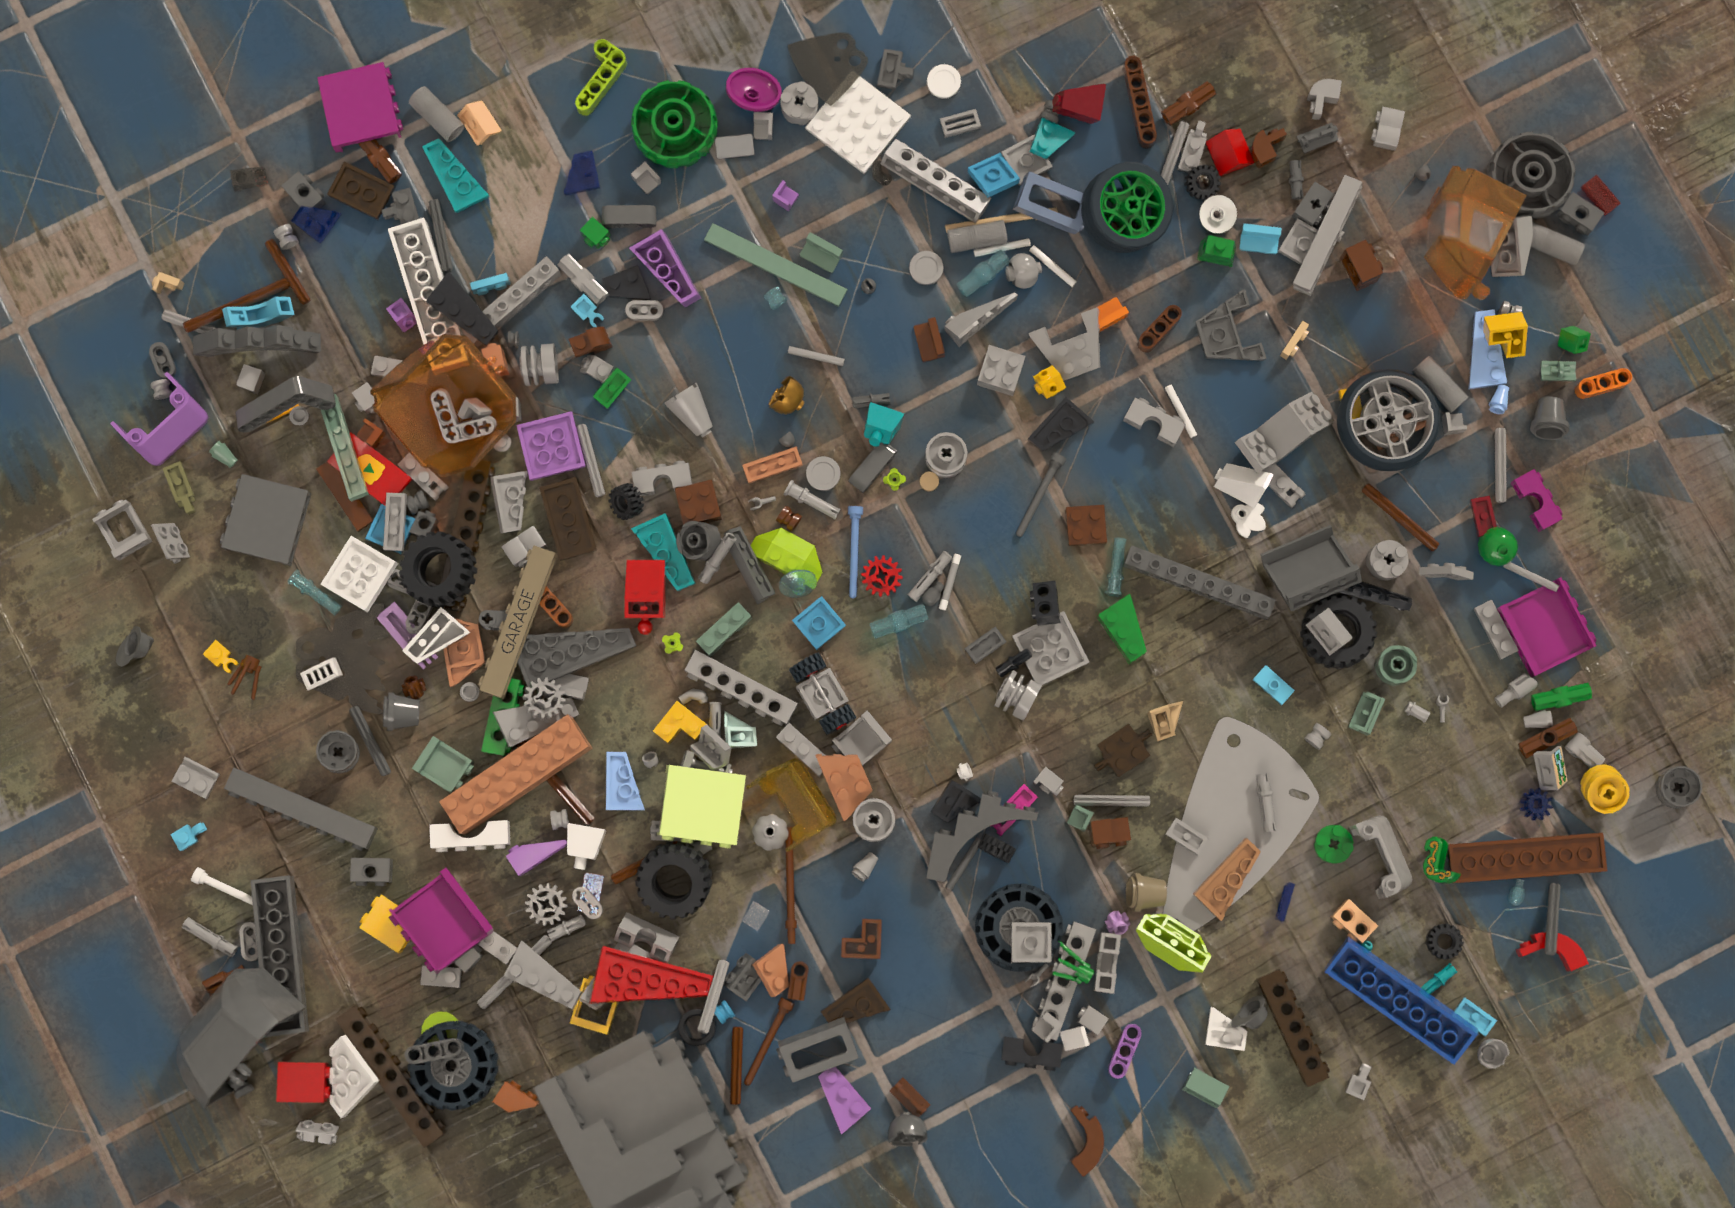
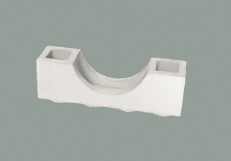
[430,820,511,852]

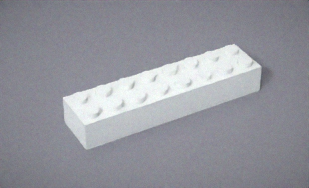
[388,218,471,375]

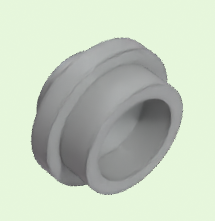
[289,406,309,425]
[492,433,511,452]
[460,682,480,702]

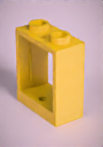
[570,975,619,1035]

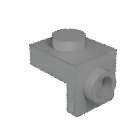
[580,355,613,383]

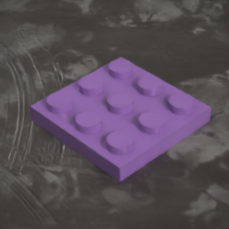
[516,411,586,481]

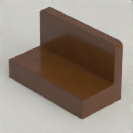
[913,317,945,362]

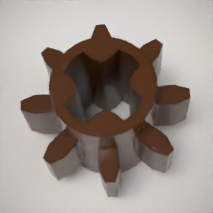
[401,675,426,699]

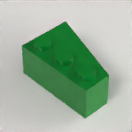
[1097,594,1147,665]

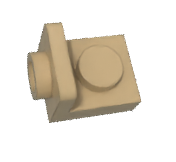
[152,272,185,294]

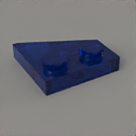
[291,206,341,243]

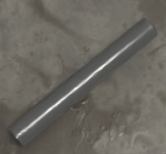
[946,837,981,890]

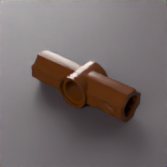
[1161,81,1216,126]
[358,139,402,184]
[1518,718,1578,759]

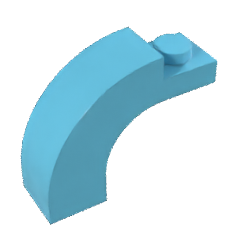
[222,297,294,330]

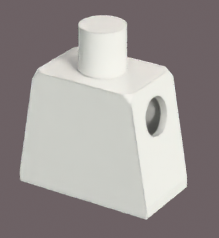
[567,823,606,870]

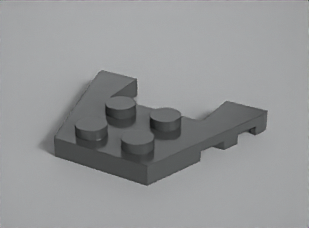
[1195,289,1267,361]

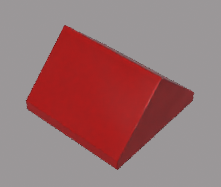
[1206,129,1255,176]

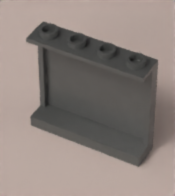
[220,474,312,567]
[1260,525,1362,611]

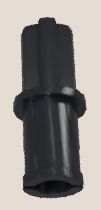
[995,649,1032,677]

